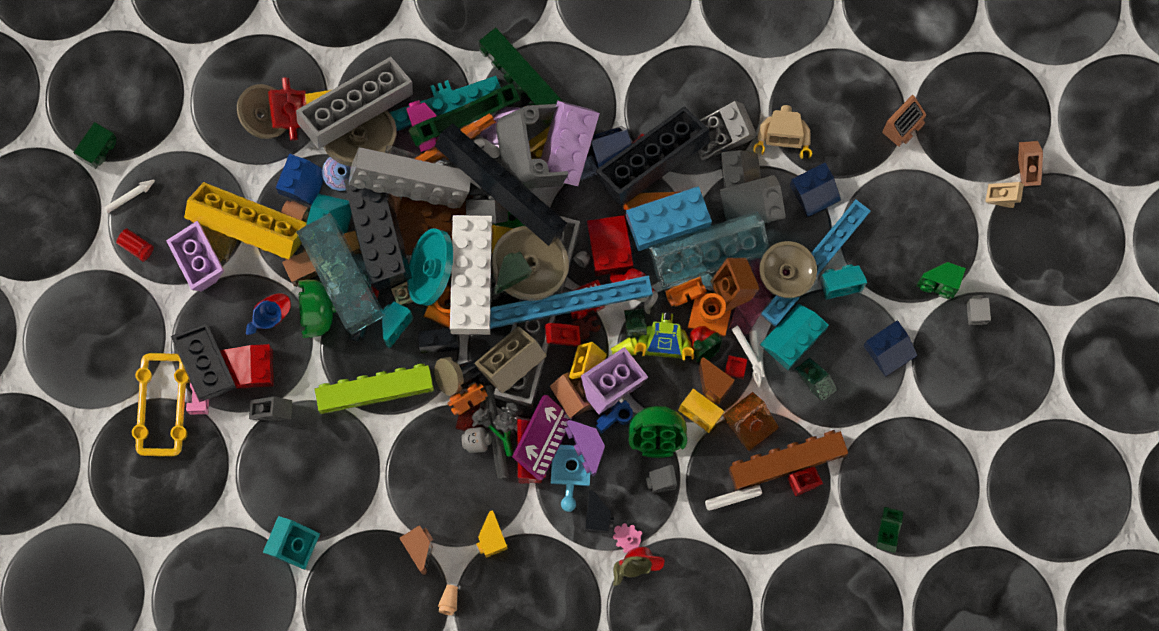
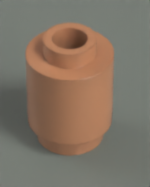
[281,200,309,223]

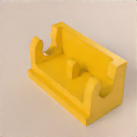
[678,389,725,433]

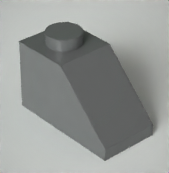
[249,397,292,421]
[646,465,677,494]

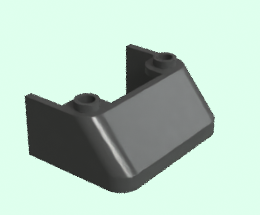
[496,104,568,189]

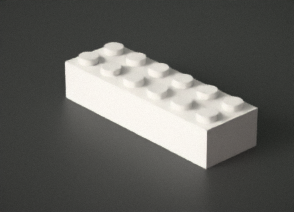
[450,215,493,335]

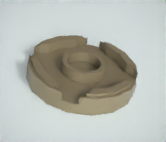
[434,357,464,396]

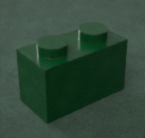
[73,122,117,169]

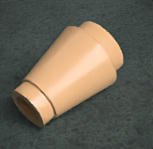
[438,585,458,615]

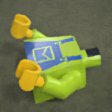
[634,312,694,360]

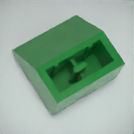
[917,262,966,299]

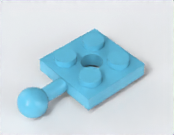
[551,445,590,512]

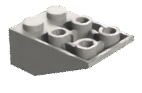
[698,101,757,160]

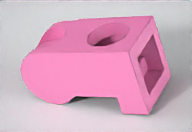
[186,383,209,415]

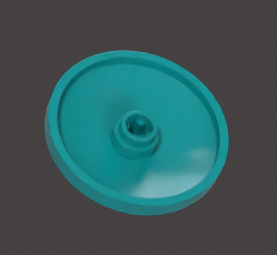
[407,228,453,306]

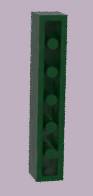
[479,27,563,125]

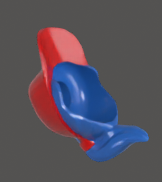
[246,293,291,335]

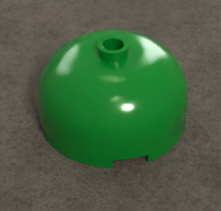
[298,280,336,338]
[629,406,688,458]

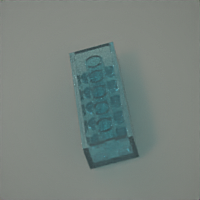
[649,211,770,289]
[296,213,386,334]

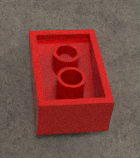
[587,215,633,276]
[220,344,274,388]

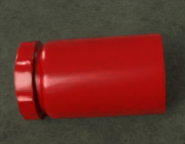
[116,228,154,262]

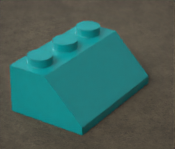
[760,304,829,370]

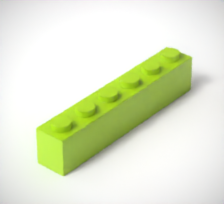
[314,364,434,414]

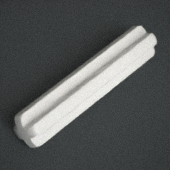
[705,485,762,511]

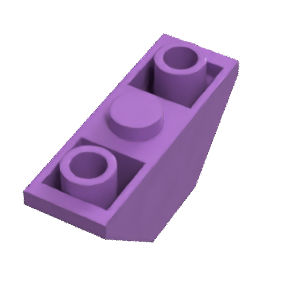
[565,420,605,477]

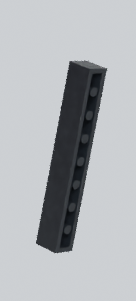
[434,123,568,246]

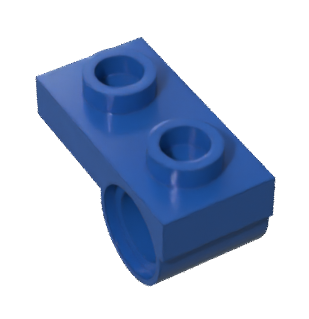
[596,400,633,434]

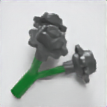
[472,402,523,456]

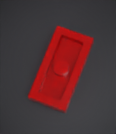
[545,323,581,346]

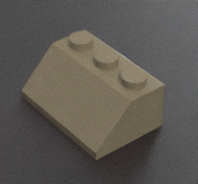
[474,326,547,394]

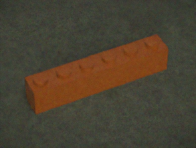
[729,430,848,491]

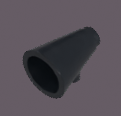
[459,358,489,389]

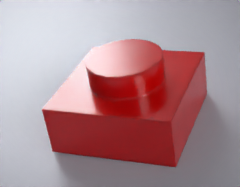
[725,355,747,379]

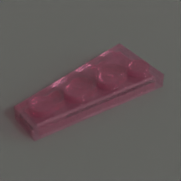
[729,257,788,335]

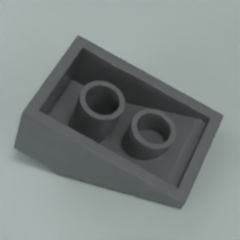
[720,175,786,224]

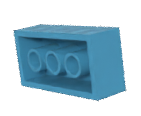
[626,186,712,251]

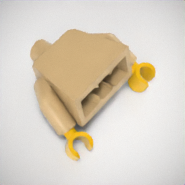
[754,105,812,159]

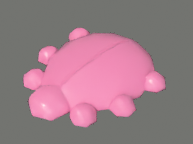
[613,523,642,553]

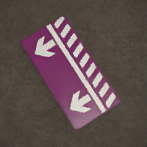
[512,395,573,480]

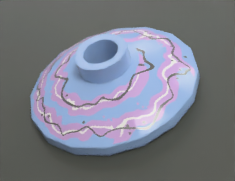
[322,157,351,191]

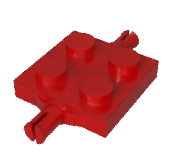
[268,77,306,141]

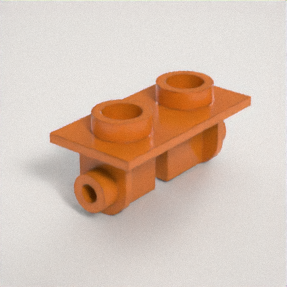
[665,276,707,307]
[447,383,488,415]

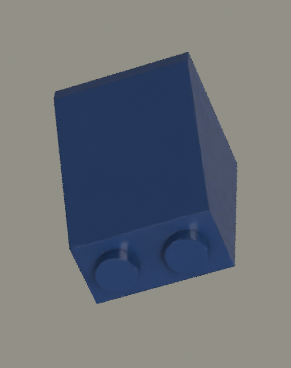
[590,126,631,182]

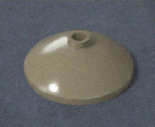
[237,84,286,139]
[759,241,817,298]

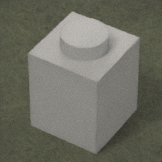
[967,295,991,325]

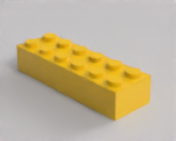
[184,182,307,259]

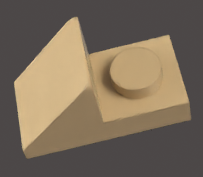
[985,182,1024,208]

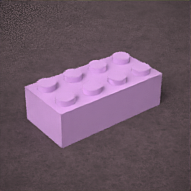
[541,101,600,186]

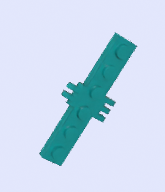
[390,76,501,131]

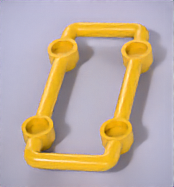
[132,353,189,456]

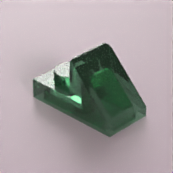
[624,308,647,339]

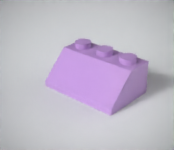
[166,221,224,292]
[581,347,648,414]

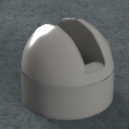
[573,251,590,268]

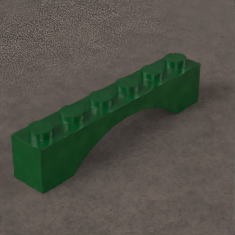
[409,83,520,147]

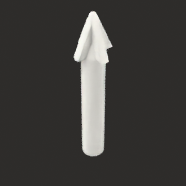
[104,180,155,214]
[732,326,765,377]
[749,331,762,387]

